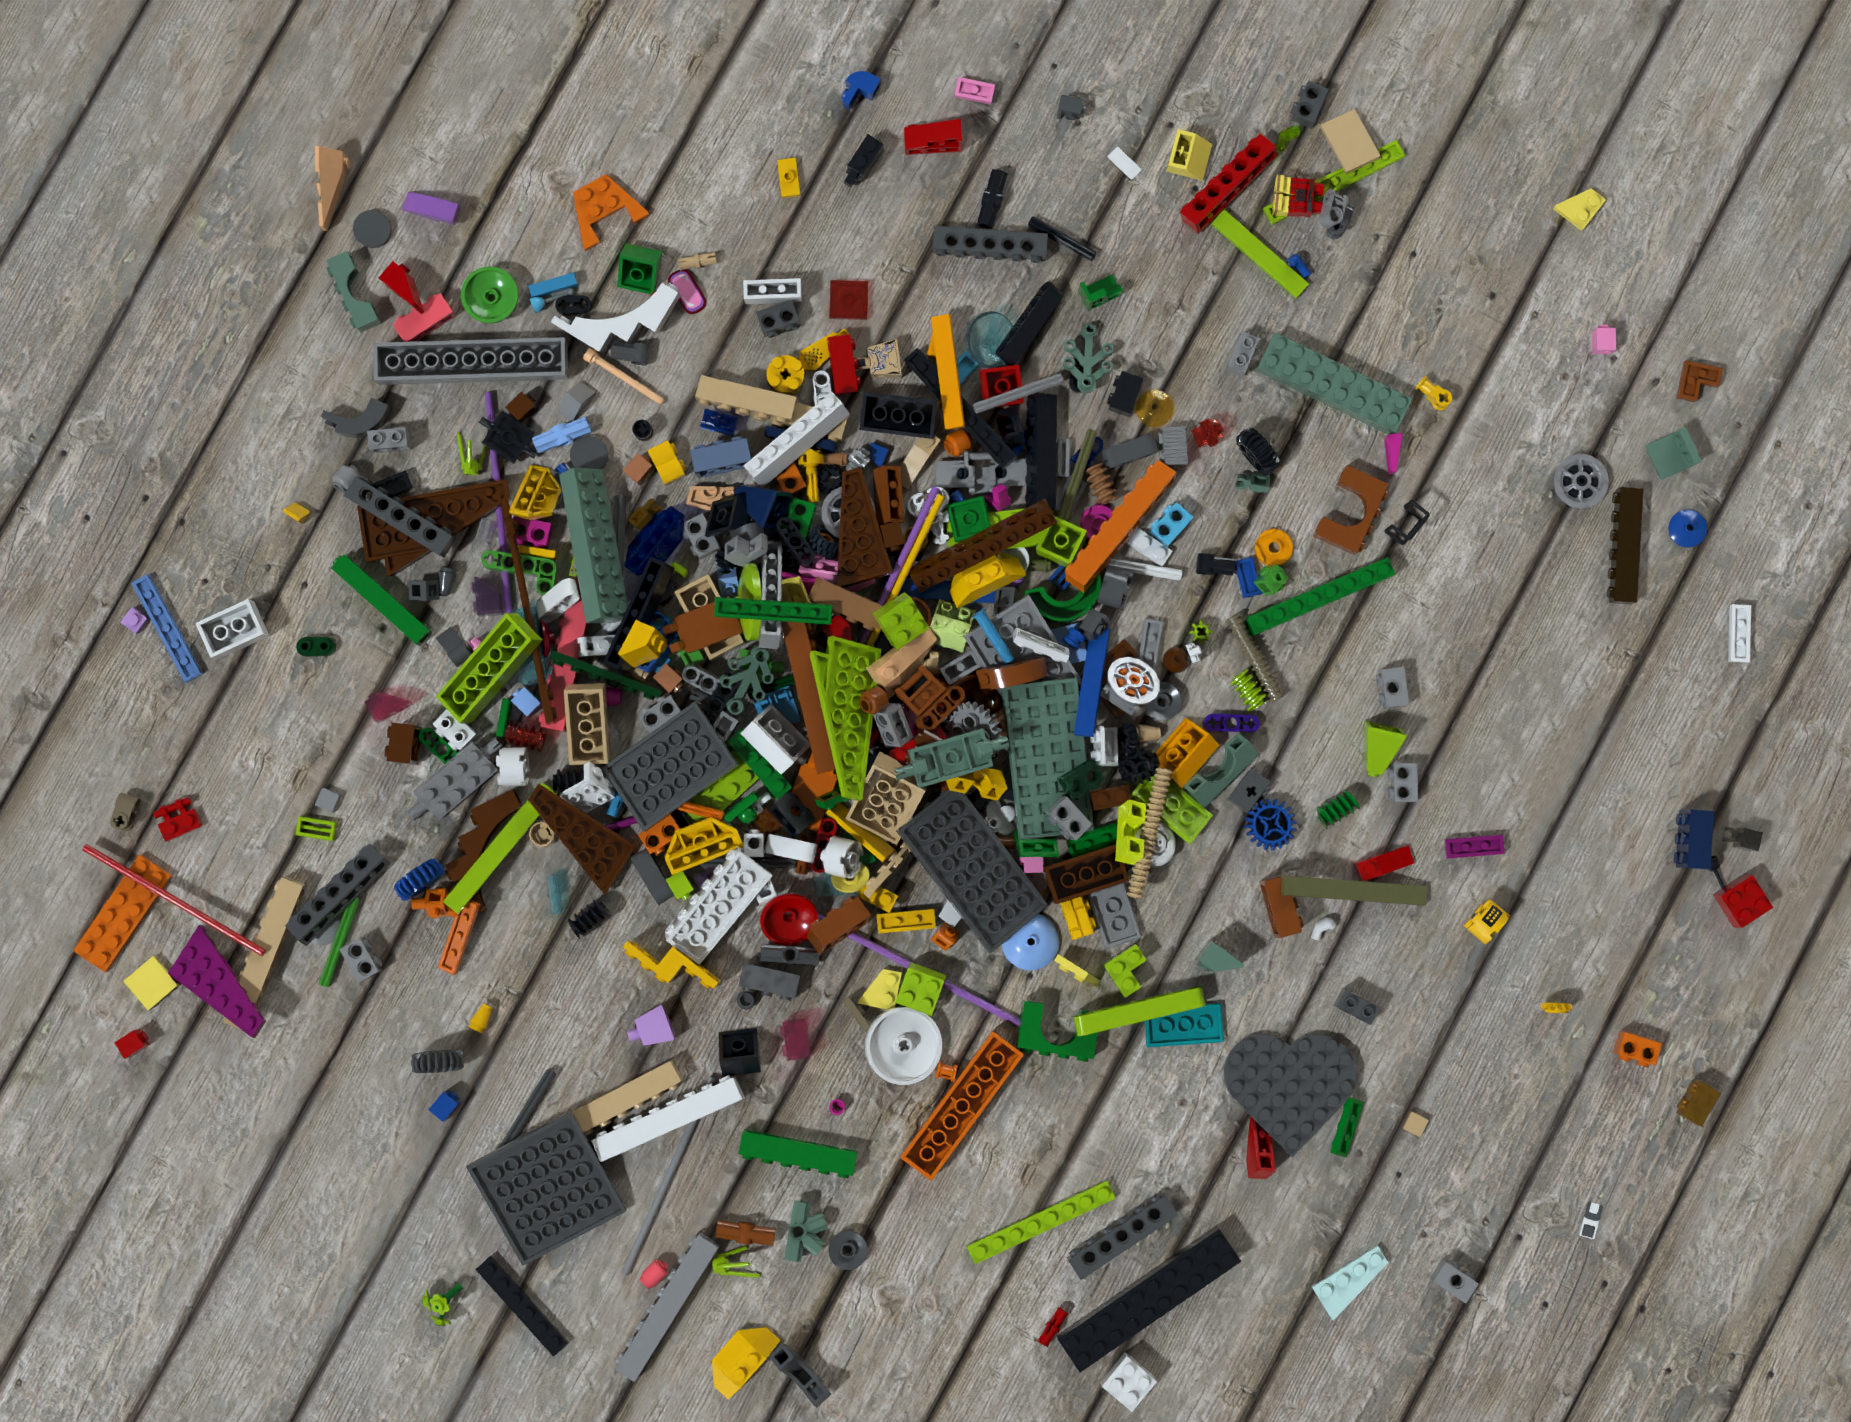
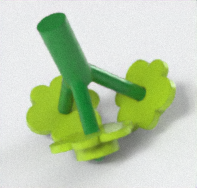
[421,1283,463,1326]

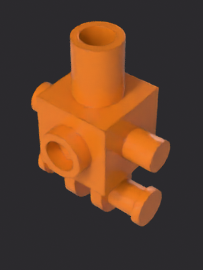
[411,887,457,919]

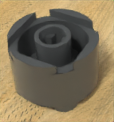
[1097,566,1133,610]

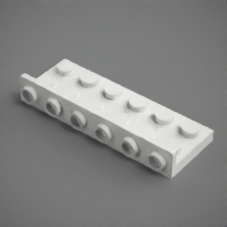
[665,846,772,965]

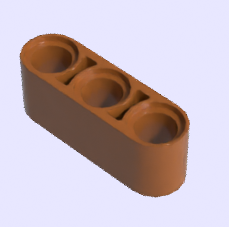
[916,686,965,730]

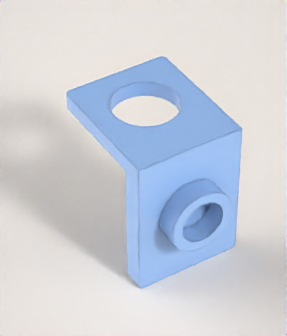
[717,567,739,598]

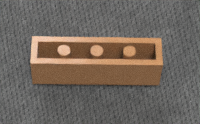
[808,576,883,631]

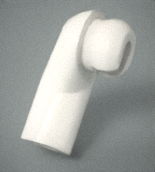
[1311,917,1336,941]

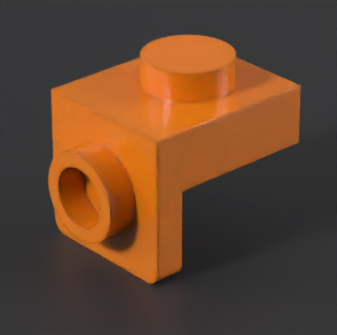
[931,922,960,951]

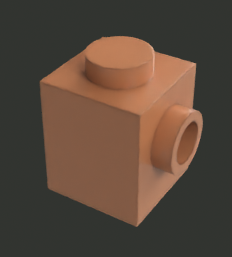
[653,664,684,694]

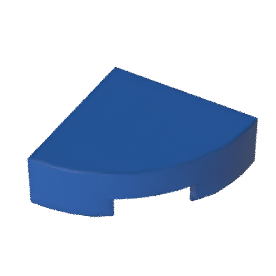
[870,442,889,467]

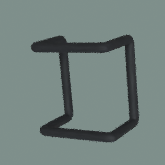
[1384,500,1430,545]

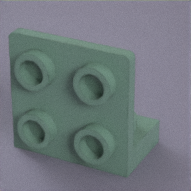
[1645,427,1702,480]

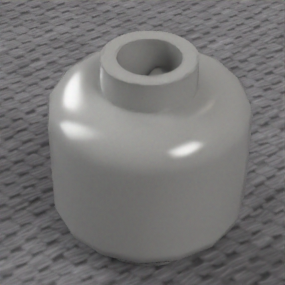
[332,465,361,494]

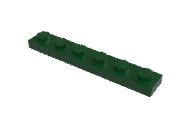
[549,651,662,701]

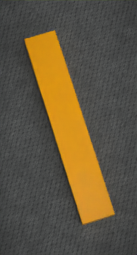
[931,314,965,430]

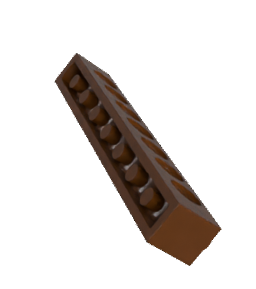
[909,499,1057,593]

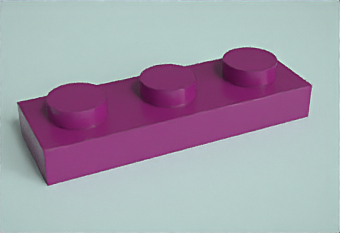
[1444,835,1505,859]

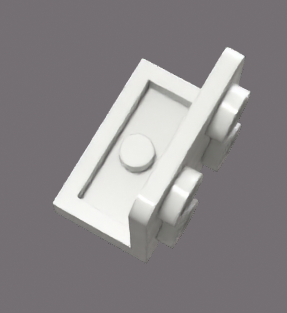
[1090,726,1118,767]
[562,761,615,812]

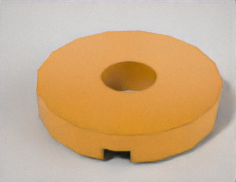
[1254,528,1293,566]

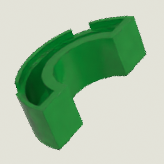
[1024,575,1101,623]

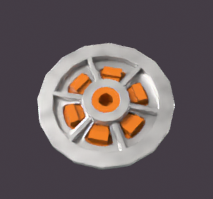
[1107,657,1160,705]

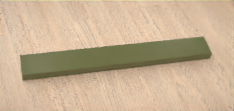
[1281,875,1427,906]

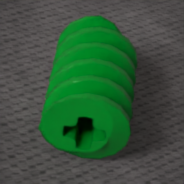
[1317,790,1360,829]

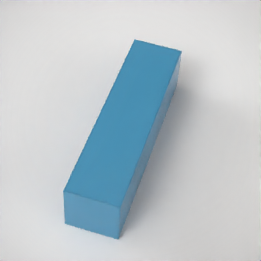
[528,272,578,298]

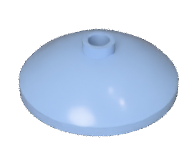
[1002,914,1059,970]

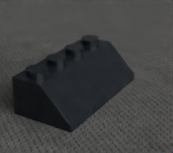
[859,392,942,439]

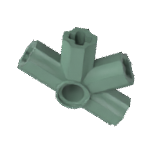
[784,1200,828,1262]

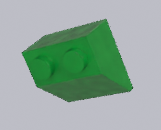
[617,243,662,295]

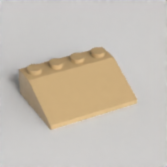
[845,751,927,845]

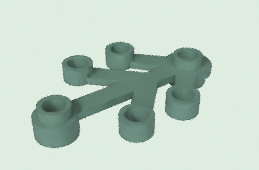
[1063,323,1114,393]
[719,645,774,715]

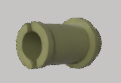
[1027,558,1051,573]

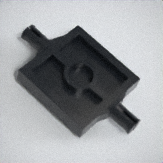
[479,411,538,464]

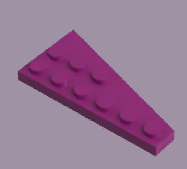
[168,925,266,1038]

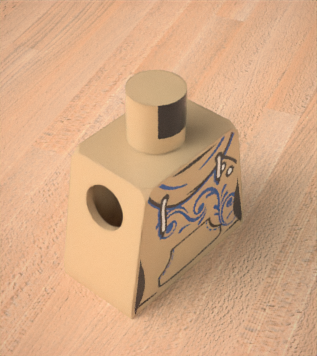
[857,339,902,379]

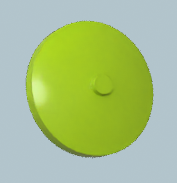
[735,563,762,641]

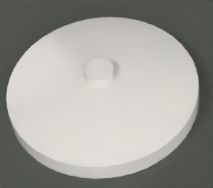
[865,1007,942,1085]

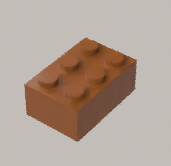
[1259,875,1304,938]
[807,896,871,955]

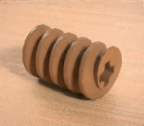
[1084,462,1119,505]

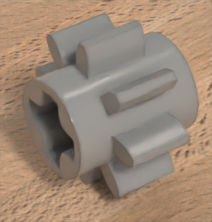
[848,448,871,471]

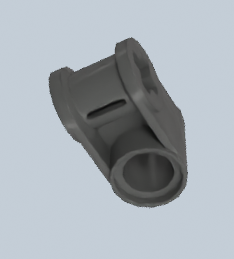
[1326,204,1355,239]

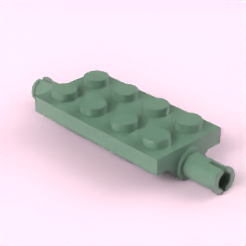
[894,728,1009,788]

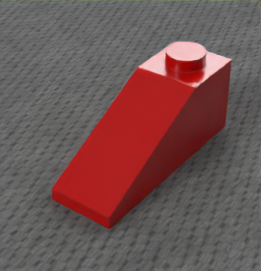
[378,261,424,314]
[1353,845,1415,881]
[1246,1116,1276,1179]

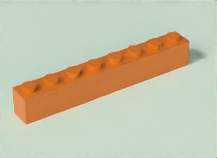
[1065,460,1177,593]

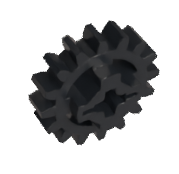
[1118,747,1160,785]

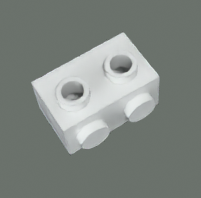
[433,709,479,751]

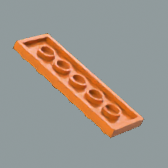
[73,854,173,972]

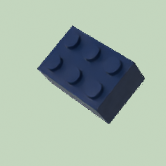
[1674,809,1714,870]

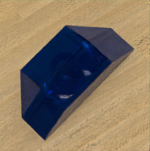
[624,506,685,576]

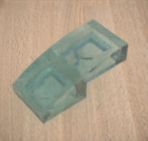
[814,877,856,897]

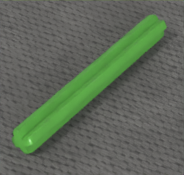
[319,896,361,987]

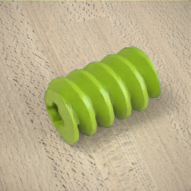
[1230,668,1268,712]

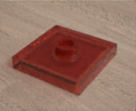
[829,280,869,320]

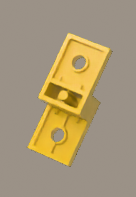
[623,940,721,989]

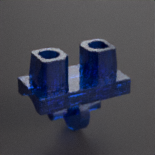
[700,409,738,436]

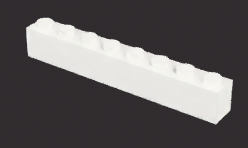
[592,1075,745,1162]

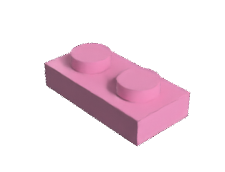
[954,77,995,105]

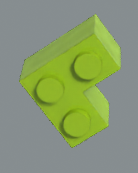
[1102,943,1147,998]

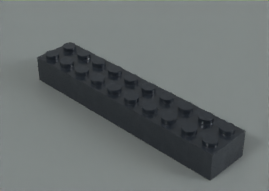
[1057,1226,1241,1372]

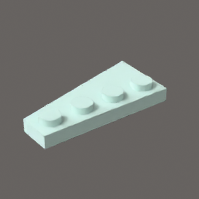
[1311,1245,1388,1321]

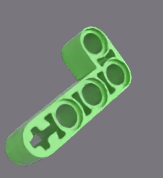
[481,550,556,596]

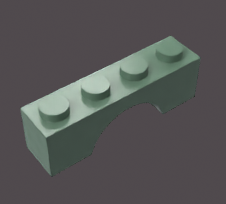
[326,251,381,332]
[1183,733,1259,808]

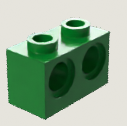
[781,498,816,541]

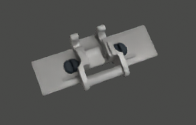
[936,451,1027,493]

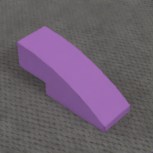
[402,192,461,226]

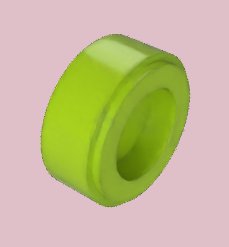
[670,562,688,578]

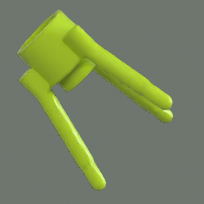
[457,432,488,475]
[712,1246,760,1278]

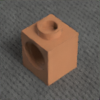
[623,453,654,486]

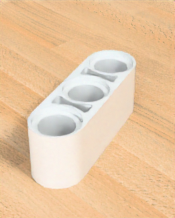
[535,578,580,623]
[764,834,818,863]

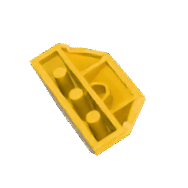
[509,464,562,520]
[949,552,1026,609]
[665,817,744,875]
[712,1327,780,1400]

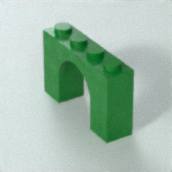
[1015,1000,1098,1062]

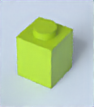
[666,871,695,901]

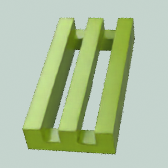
[295,816,338,841]

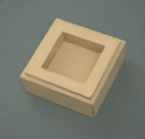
[1402,1111,1429,1138]

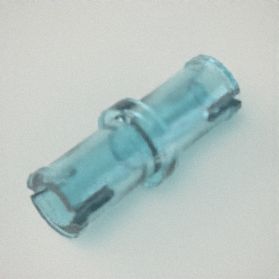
[546,875,564,915]

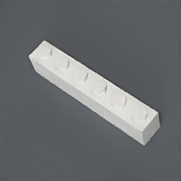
[744,392,850,488]

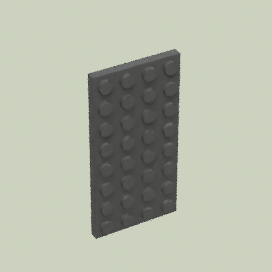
[896,789,1048,953]

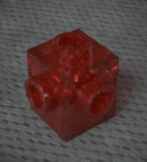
[1191,419,1224,448]

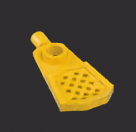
[799,328,849,371]

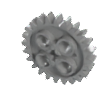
[944,701,1003,758]

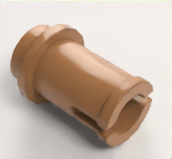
[824,451,847,467]

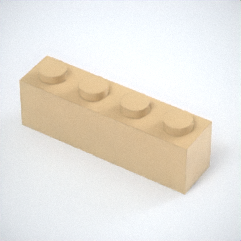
[716,380,797,424]

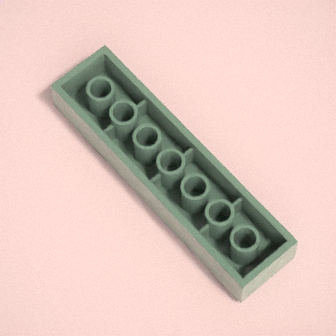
[1255,332,1412,435]
[559,468,628,623]

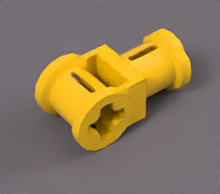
[1415,375,1452,411]

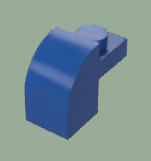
[841,71,881,110]

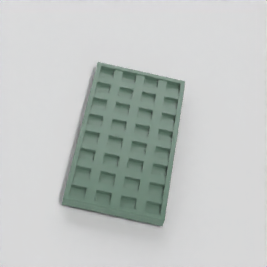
[1001,678,1094,839]

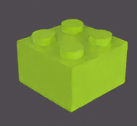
[1036,516,1088,568]
[872,593,930,650]
[895,962,947,1016]

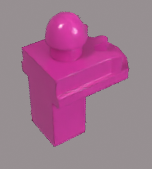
[985,483,1011,512]

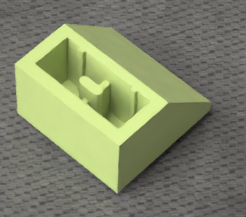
[930,599,976,653]

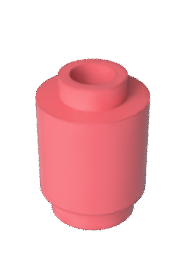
[640,1260,668,1289]

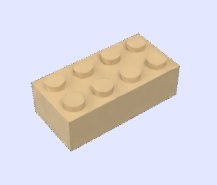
[675,574,745,662]
[564,683,611,765]

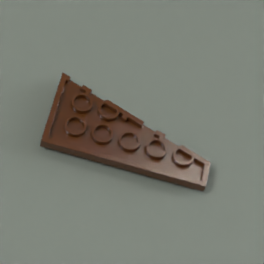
[837,467,893,588]
[528,784,636,895]

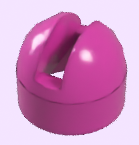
[829,1099,845,1115]

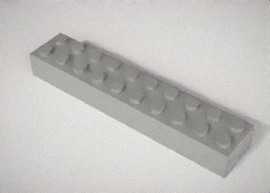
[373,337,569,385]

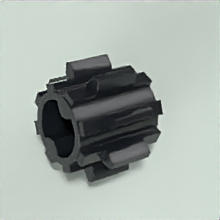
[715,547,738,571]

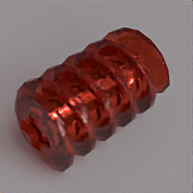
[504,720,547,752]

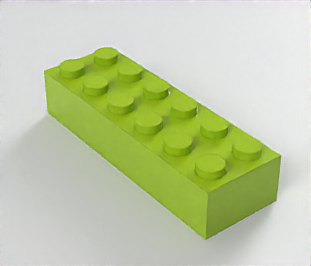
[436,613,542,724]

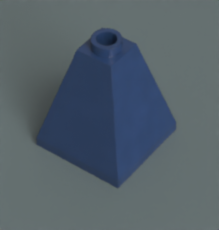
[734,485,793,529]

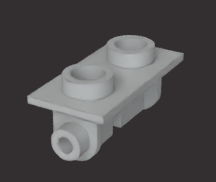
[1100,682,1139,716]

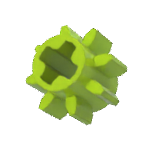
[1189,620,1213,645]

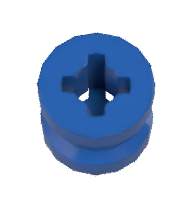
[1062,627,1086,651]

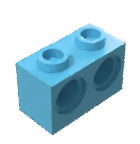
[1150,502,1194,547]

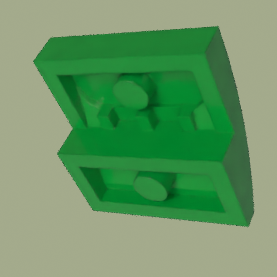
[1014,829,1059,857]

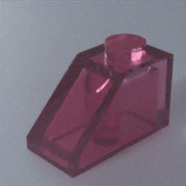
[364,692,413,723]

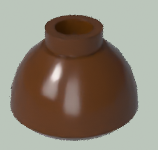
[1163,647,1190,673]

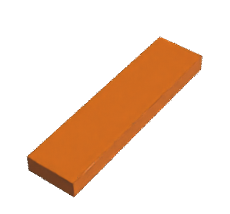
[438,899,481,975]

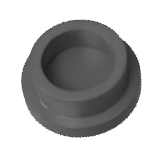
[737,991,756,1010]

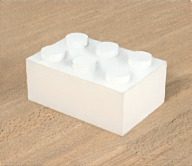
[195,599,269,660]
[740,704,810,774]

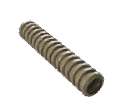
[1226,614,1285,702]

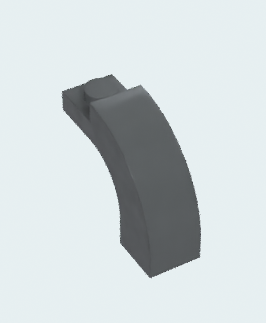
[320,397,393,438]
[769,1343,831,1408]

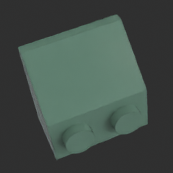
[1195,940,1244,972]

